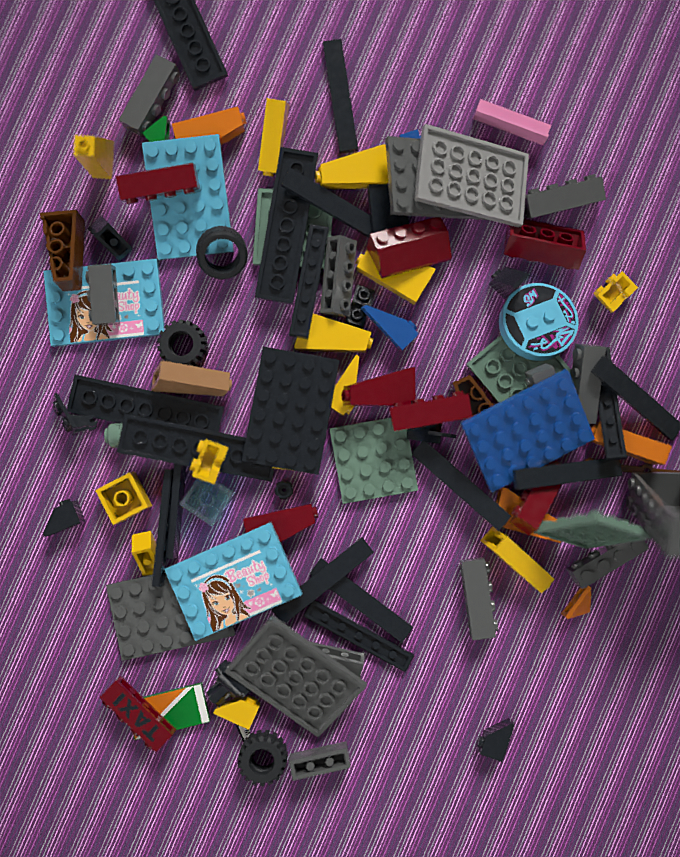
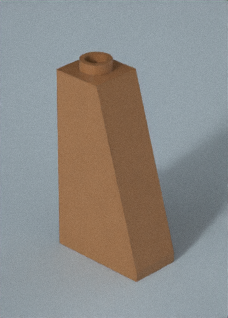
[151,361,232,396]

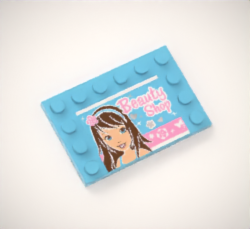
[44,259,165,347]
[164,522,303,641]

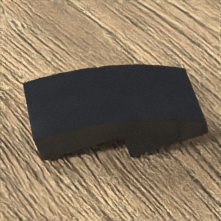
[345,285,376,329]

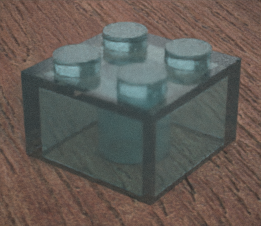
[179,478,236,526]

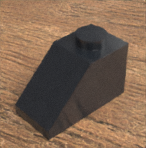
[87,216,133,261]
[43,499,86,537]
[476,718,515,762]

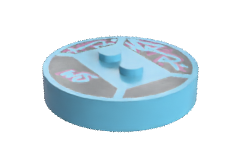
[499,283,578,361]

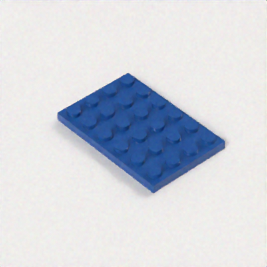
[460,369,595,492]

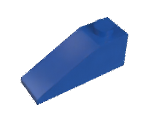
[361,305,419,350]

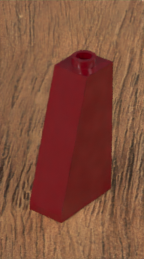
[341,367,416,407]
[243,503,319,542]

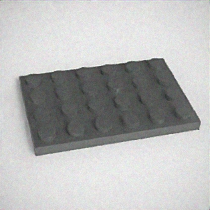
[385,136,488,220]
[106,574,236,661]
[225,615,367,737]

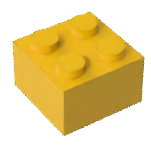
[95,472,153,525]

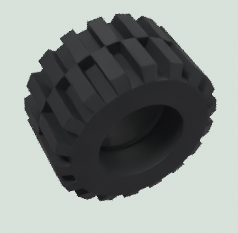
[157,320,209,367]
[237,730,288,786]

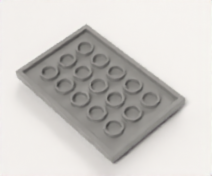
[414,124,529,228]

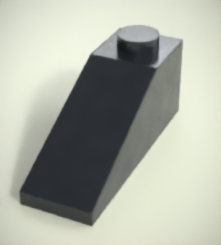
[489,267,530,300]

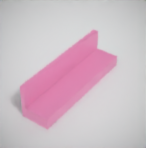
[473,99,551,145]

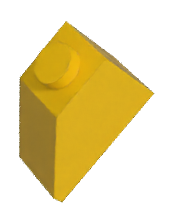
[132,531,156,576]
[213,695,260,730]

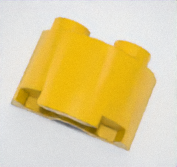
[593,271,638,313]
[190,439,228,484]

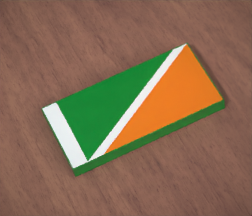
[133,682,211,740]

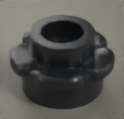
[275,481,293,500]

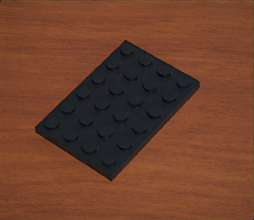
[242,346,340,475]

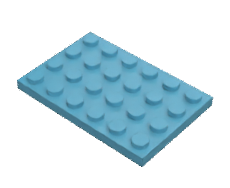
[142,134,234,260]

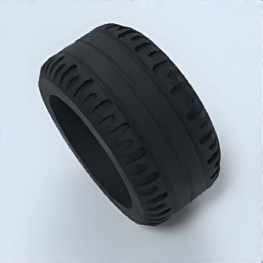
[196,226,248,280]

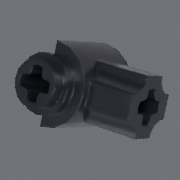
[206,659,250,706]

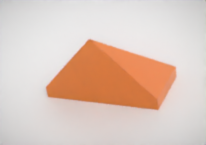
[561,586,591,619]

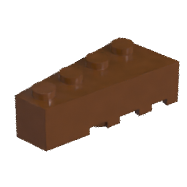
[39,210,85,292]
[450,375,494,420]

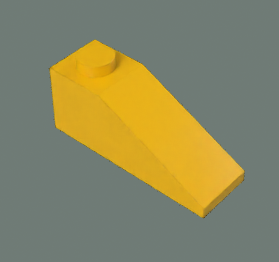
[331,355,359,416]

